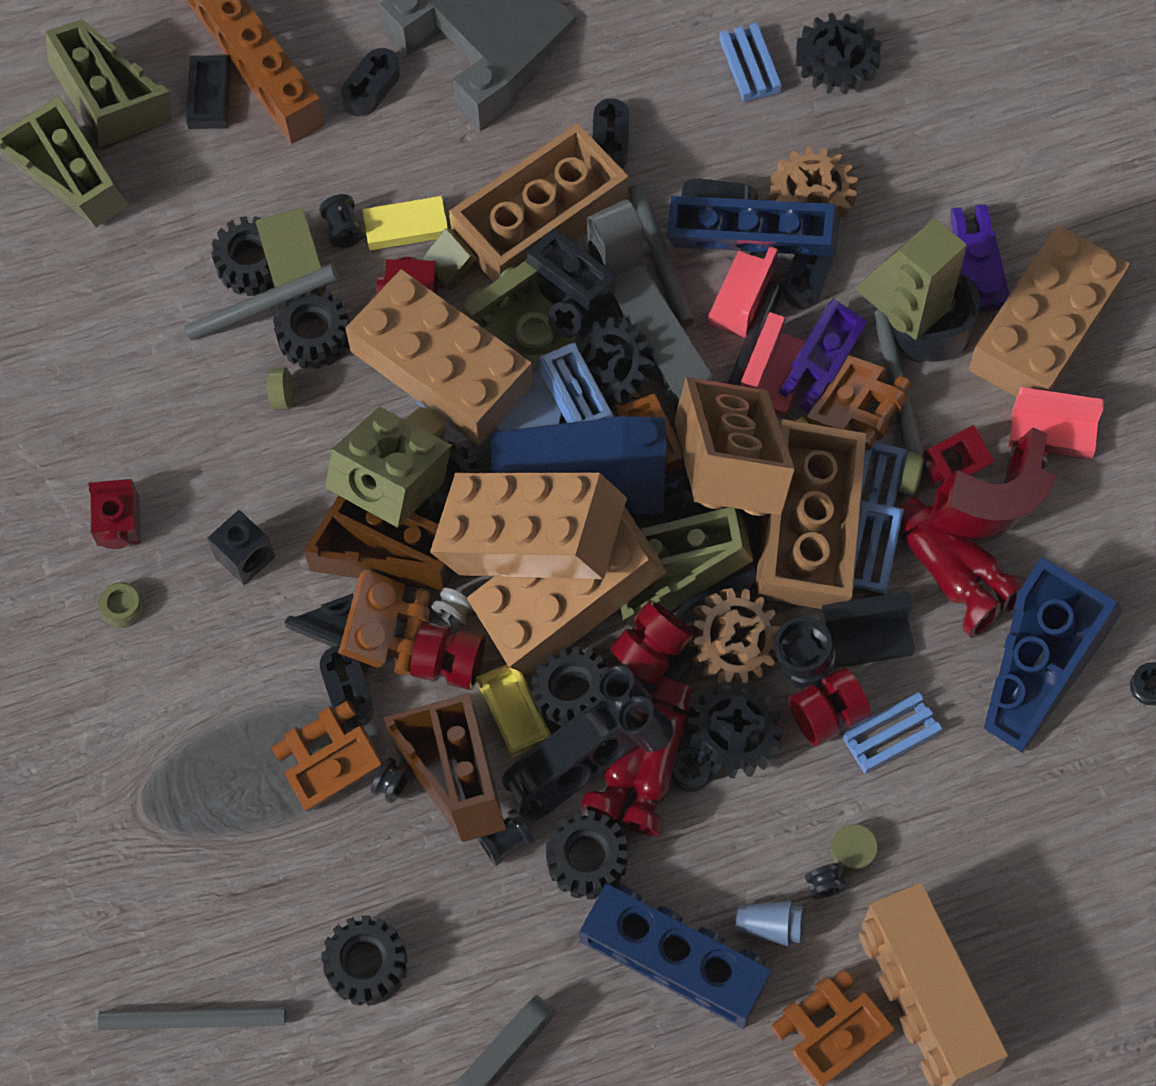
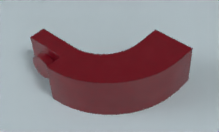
[929,427,1056,538]

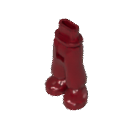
[890,497,1026,638]
[581,677,693,837]

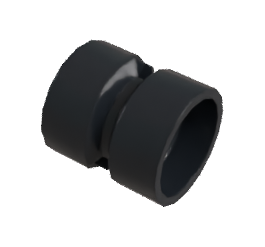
[775,617,837,689]

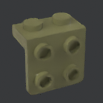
[462,261,577,372]

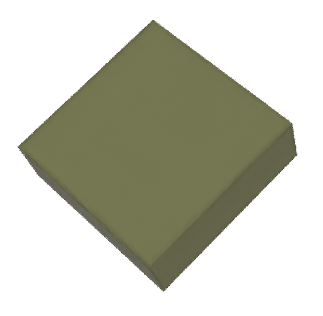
[422,228,478,287]

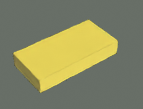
[362,196,448,251]
[476,664,551,758]

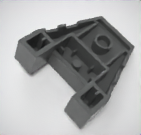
[379,0,576,131]

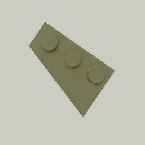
[45,19,171,148]
[0,96,130,227]
[854,218,967,340]
[621,507,753,629]

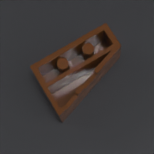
[304,495,455,591]
[383,693,506,842]

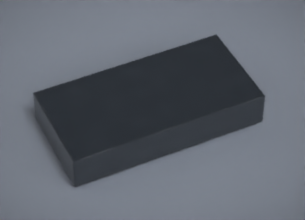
[186,55,231,129]

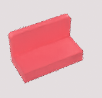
[708,246,778,338]
[741,312,805,415]
[1008,387,1105,459]

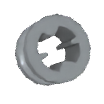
[432,588,475,628]

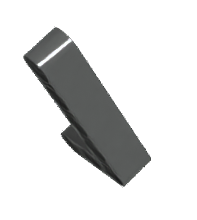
[587,199,716,412]

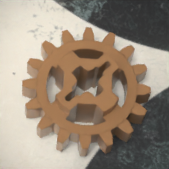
[769,146,858,219]
[687,588,781,684]

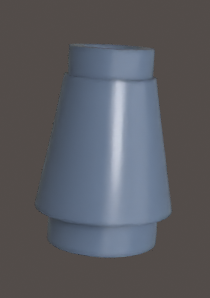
[736,900,805,947]

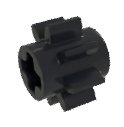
[663,479,716,522]

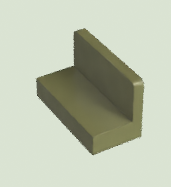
[256,207,327,297]

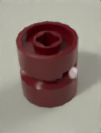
[610,600,694,684]
[410,621,486,691]
[788,668,872,747]

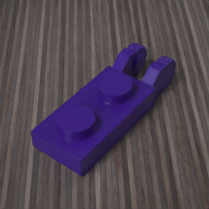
[950,204,1010,312]
[778,298,867,412]

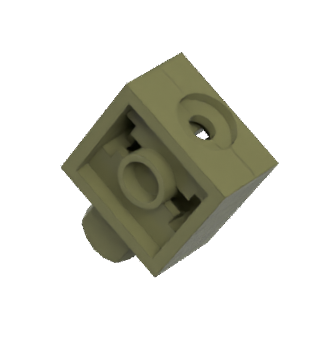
[325,406,452,528]

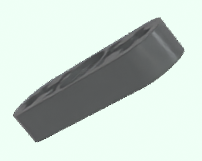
[453,995,556,1086]

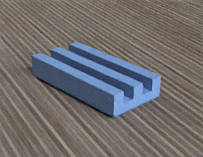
[719,22,781,102]
[535,343,613,423]
[861,442,907,530]
[853,501,904,595]
[842,692,943,775]

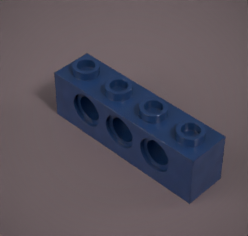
[667,196,840,257]
[579,883,771,1029]

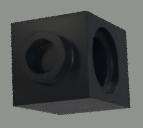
[207,510,275,585]

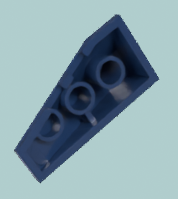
[490,416,666,518]
[983,557,1123,753]

